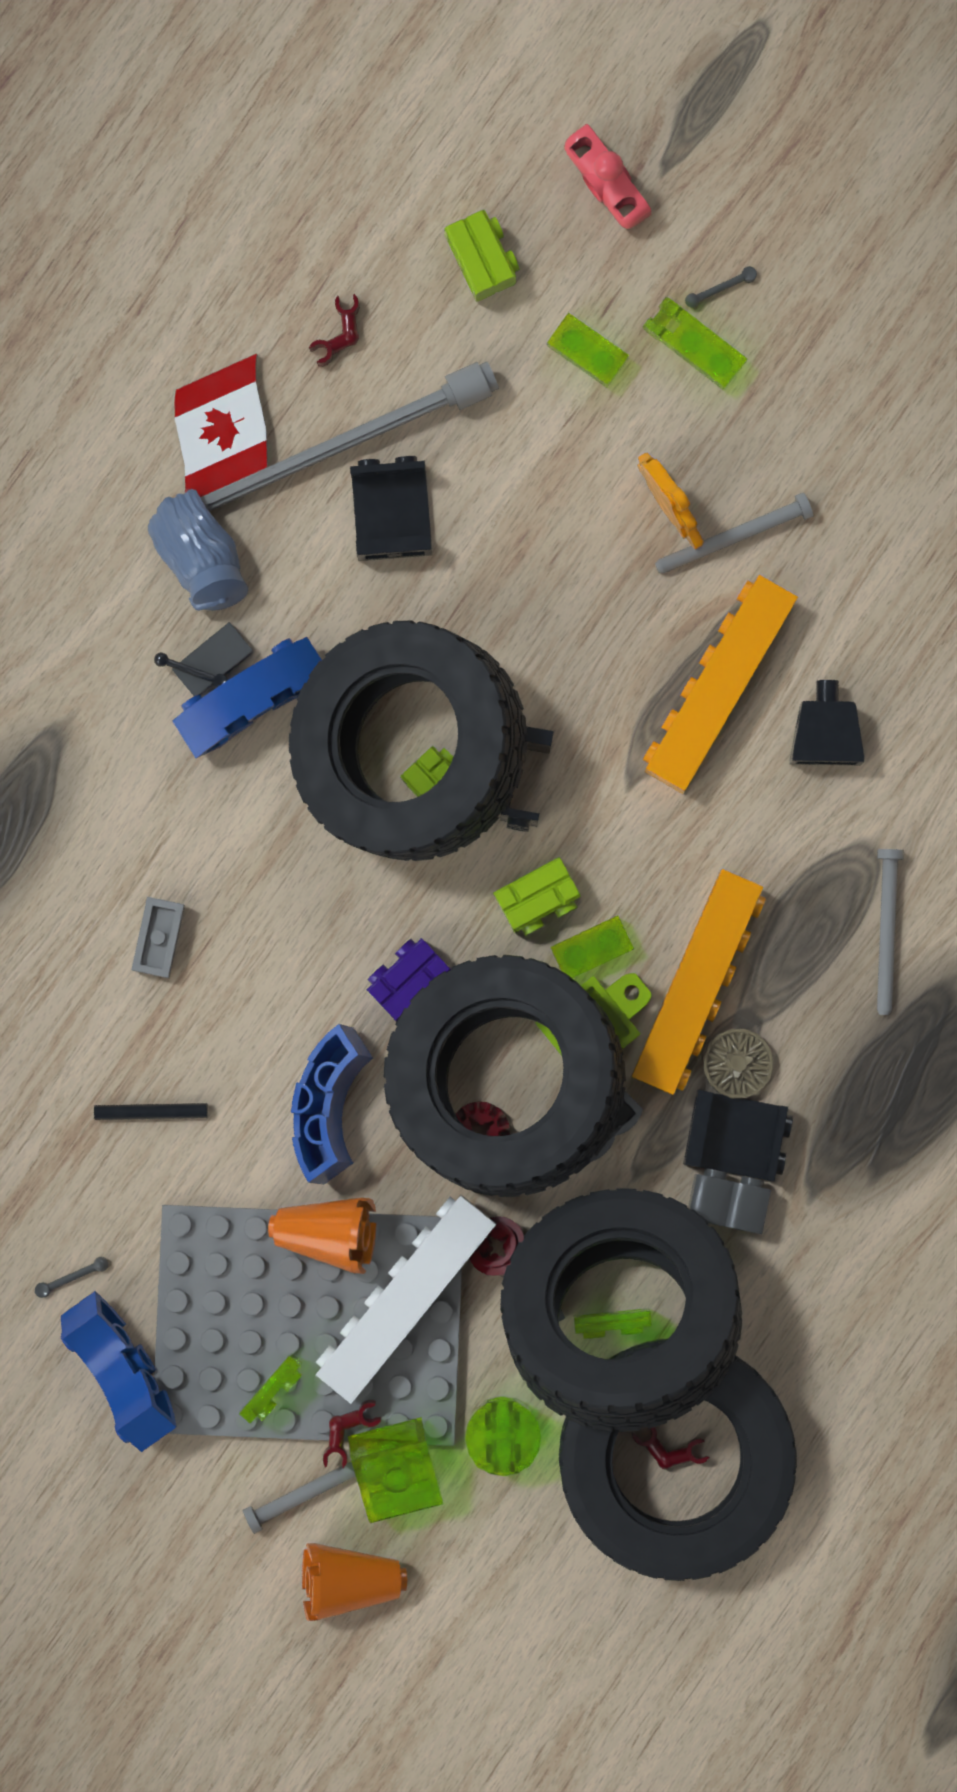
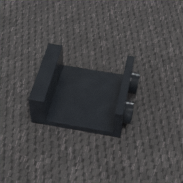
[350,456,432,561]
[500,726,554,832]
[683,1090,793,1182]

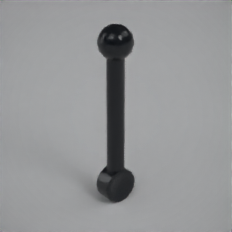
[154,652,228,688]

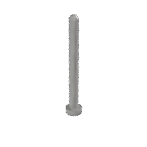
[655,492,813,573]
[877,849,904,1015]
[243,1443,400,1534]

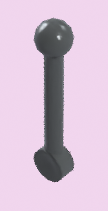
[685,266,757,308]
[35,1257,108,1298]

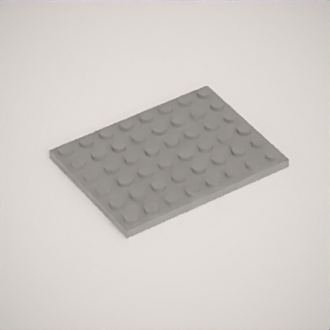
[154,1205,462,1446]

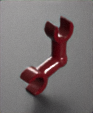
[309,294,360,367]
[323,1400,381,1469]
[632,1427,710,1470]

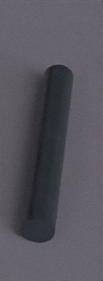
[94,1103,208,1120]

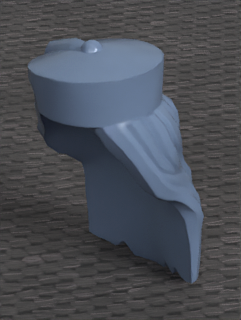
[148,489,248,611]

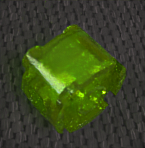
[465,1396,541,1476]

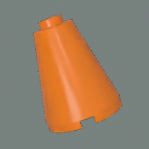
[268,1197,377,1274]
[302,1543,407,1621]

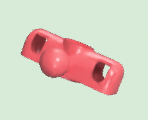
[564,124,652,229]

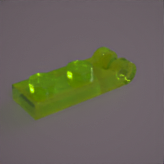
[642,297,747,391]

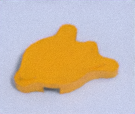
[637,453,704,550]

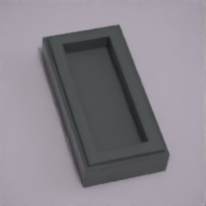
[172,622,253,696]

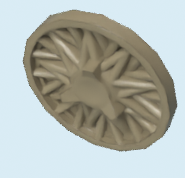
[703,1029,773,1099]

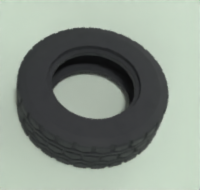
[289,620,527,861]
[383,955,626,1197]
[500,1188,742,1432]
[559,1338,797,1581]

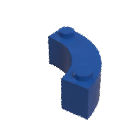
[172,637,322,758]
[291,1024,373,1185]
[61,1291,177,1452]

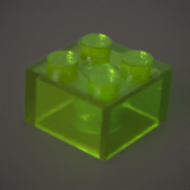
[348,1417,444,1524]

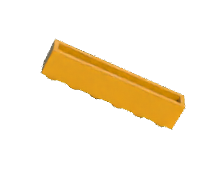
[643,575,798,794]
[631,869,766,1095]

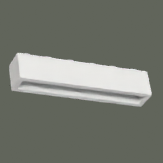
[316,1195,496,1404]

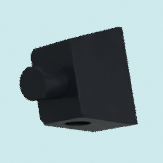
[790,680,864,766]

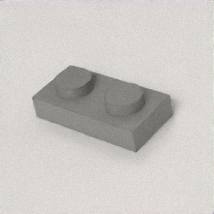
[131,897,185,978]

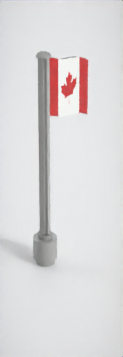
[174,354,499,511]

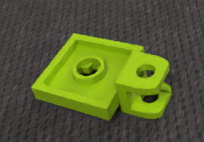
[535,973,652,1056]

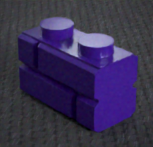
[366,938,451,1022]

